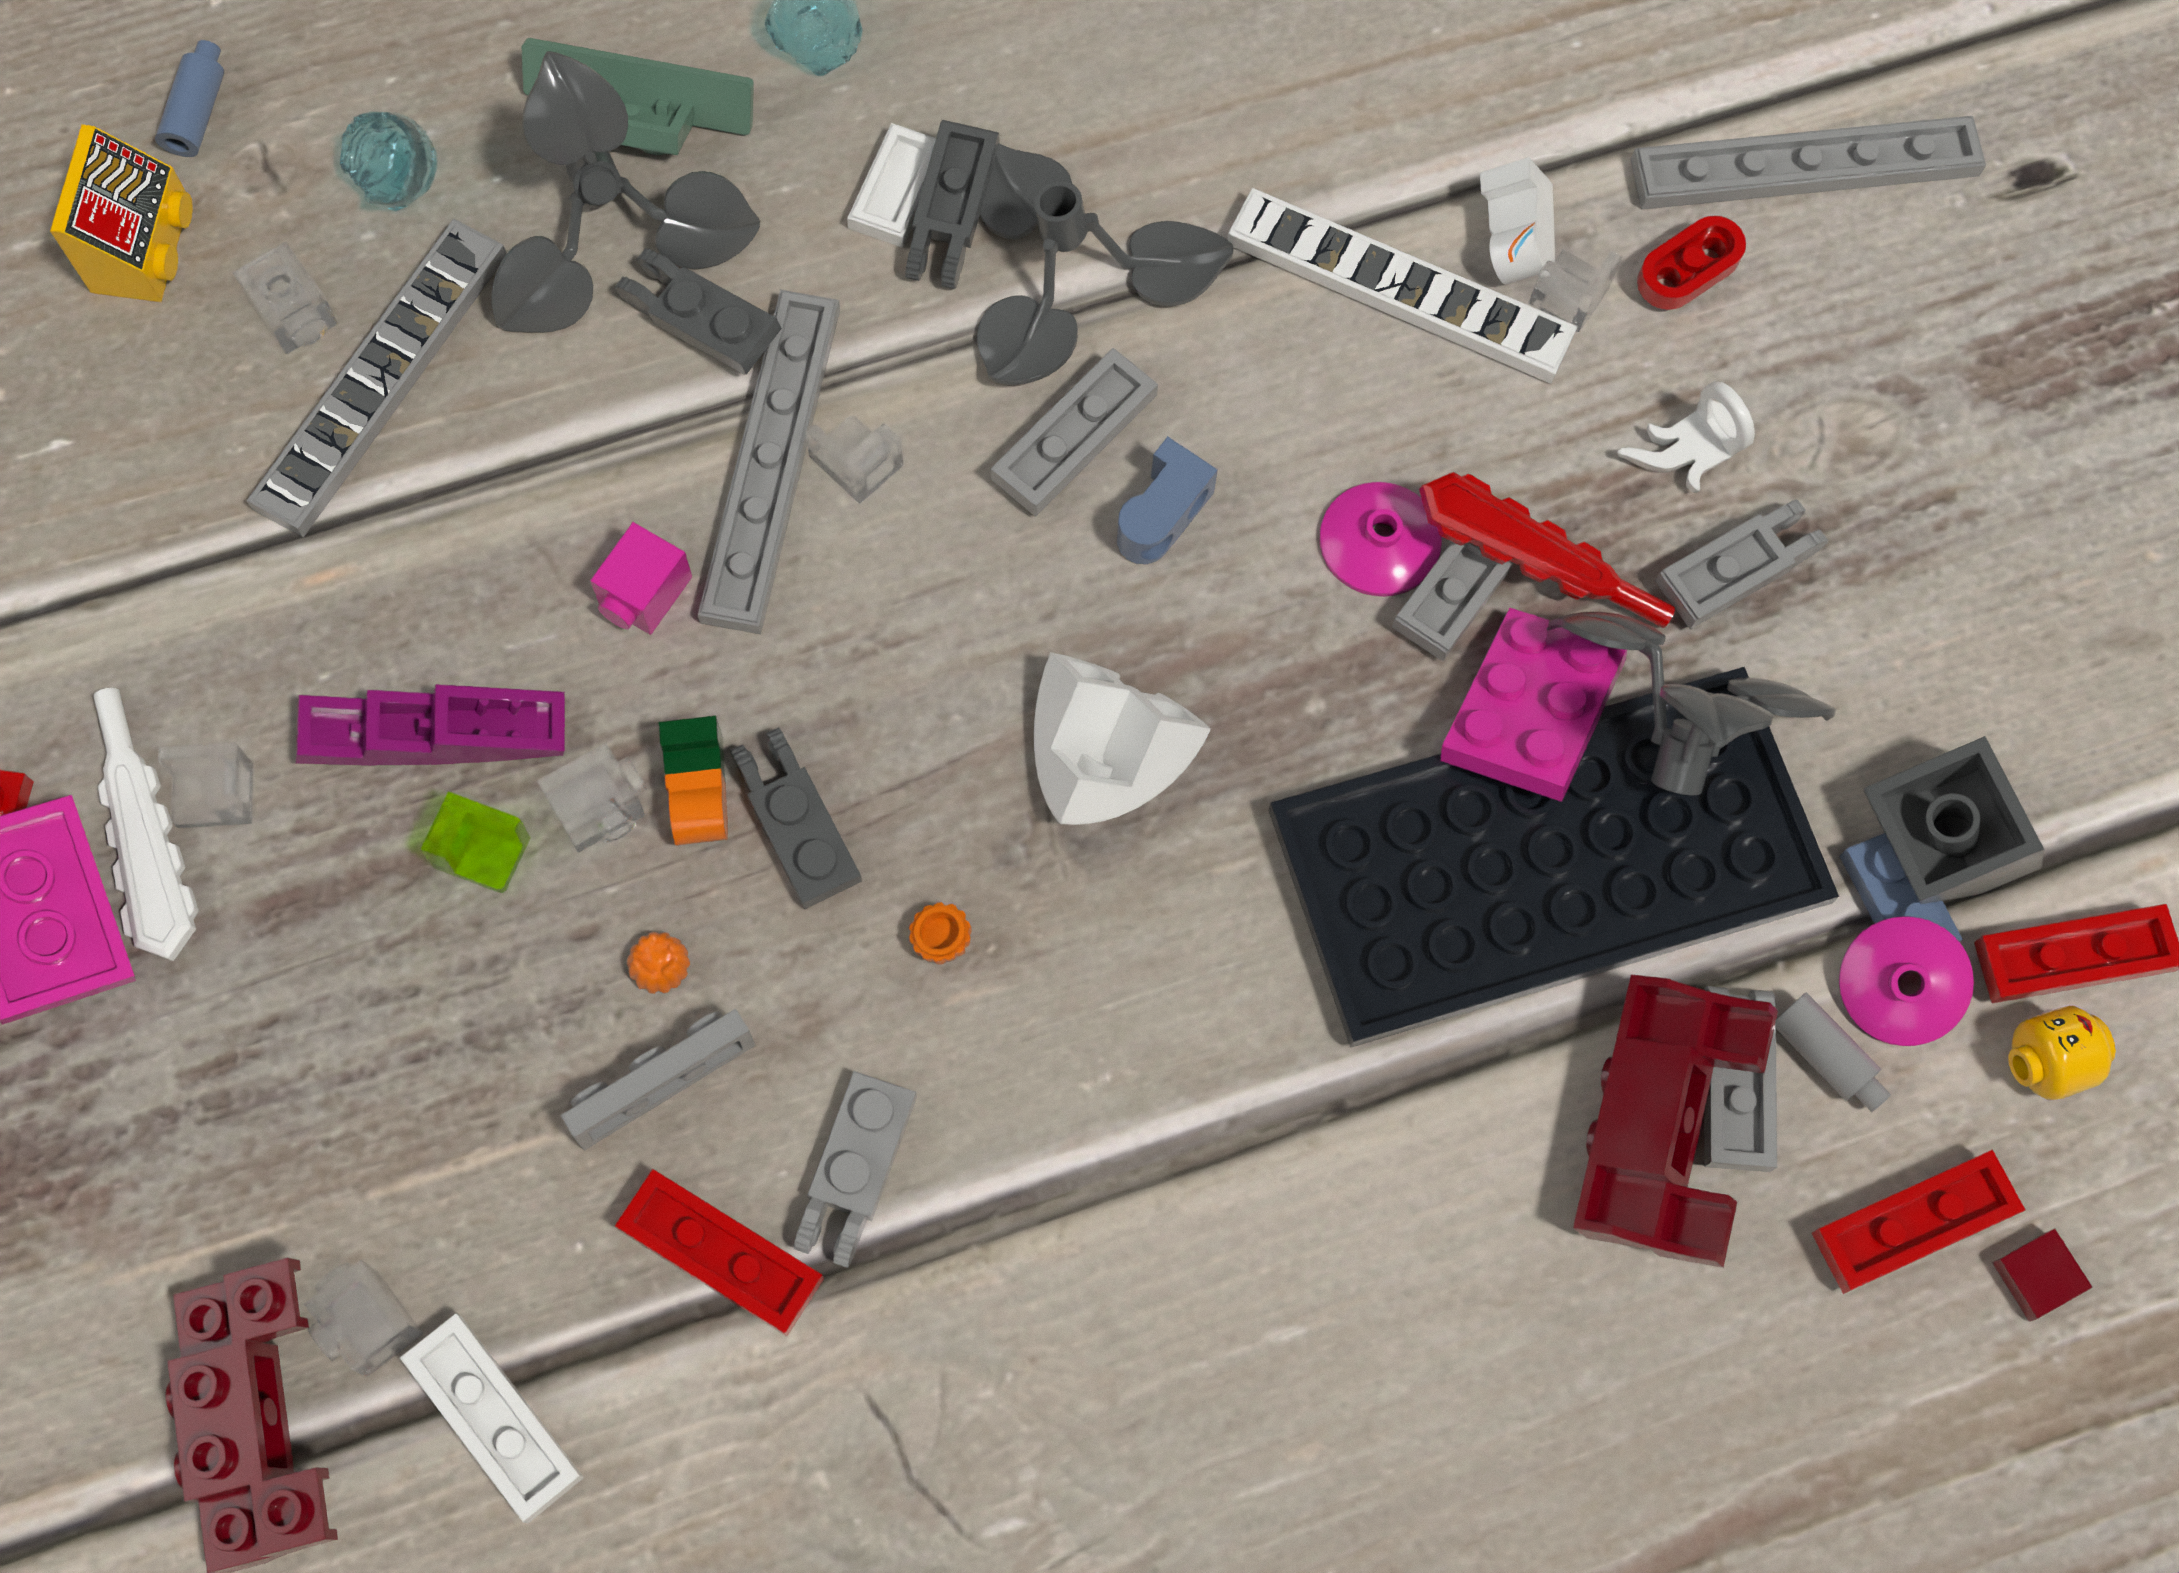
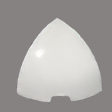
[1034,652,1211,825]

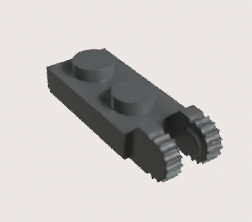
[905,120,1000,289]
[614,248,782,375]
[730,727,862,910]

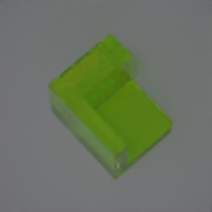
[421,791,531,893]

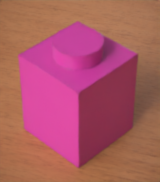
[590,522,692,635]

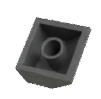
[1864,736,2044,905]

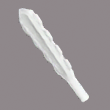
[93,688,199,961]

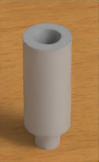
[1776,992,1891,1112]

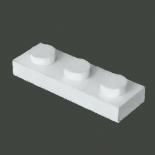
[400,1313,584,1524]

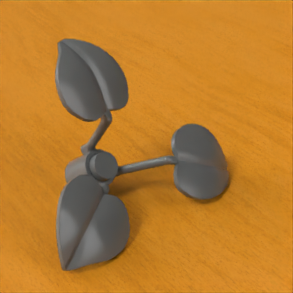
[491,51,760,332]
[977,143,1234,385]
[1547,612,1836,795]

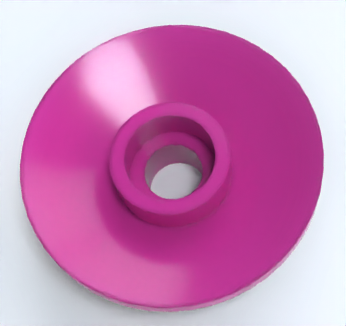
[1319,482,1442,597]
[1839,916,1974,1046]

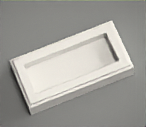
[847,123,936,248]

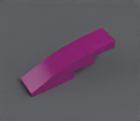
[295,684,565,766]

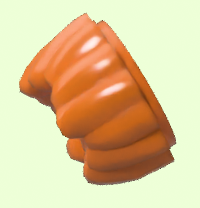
[909,902,972,965]
[627,932,690,994]

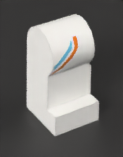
[1480,157,1555,285]

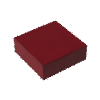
[1992,1228,2093,1322]

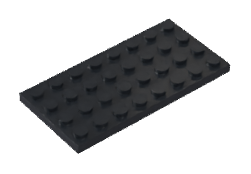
[1268,666,1839,1048]

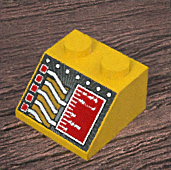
[50,124,193,302]

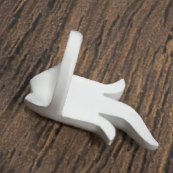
[1617,381,1755,493]

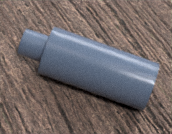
[155,40,224,157]

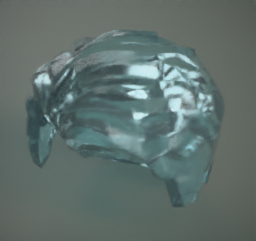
[765,0,863,76]
[340,110,437,211]

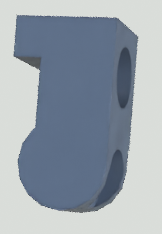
[1117,436,1218,564]

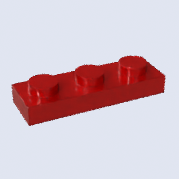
[1974,904,2179,1004]
[1811,1150,2026,1294]
[615,1169,824,1337]

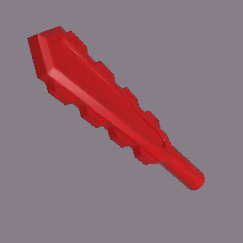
[1419,472,1675,628]

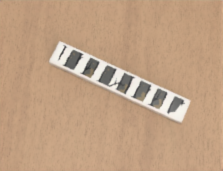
[1227,188,1578,384]

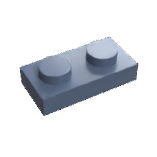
[1839,833,1963,942]

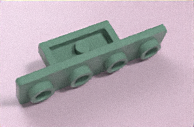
[521,38,754,155]

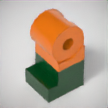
[658,715,728,846]

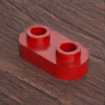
[1637,216,1746,310]

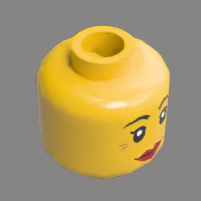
[2008,1006,2116,1100]

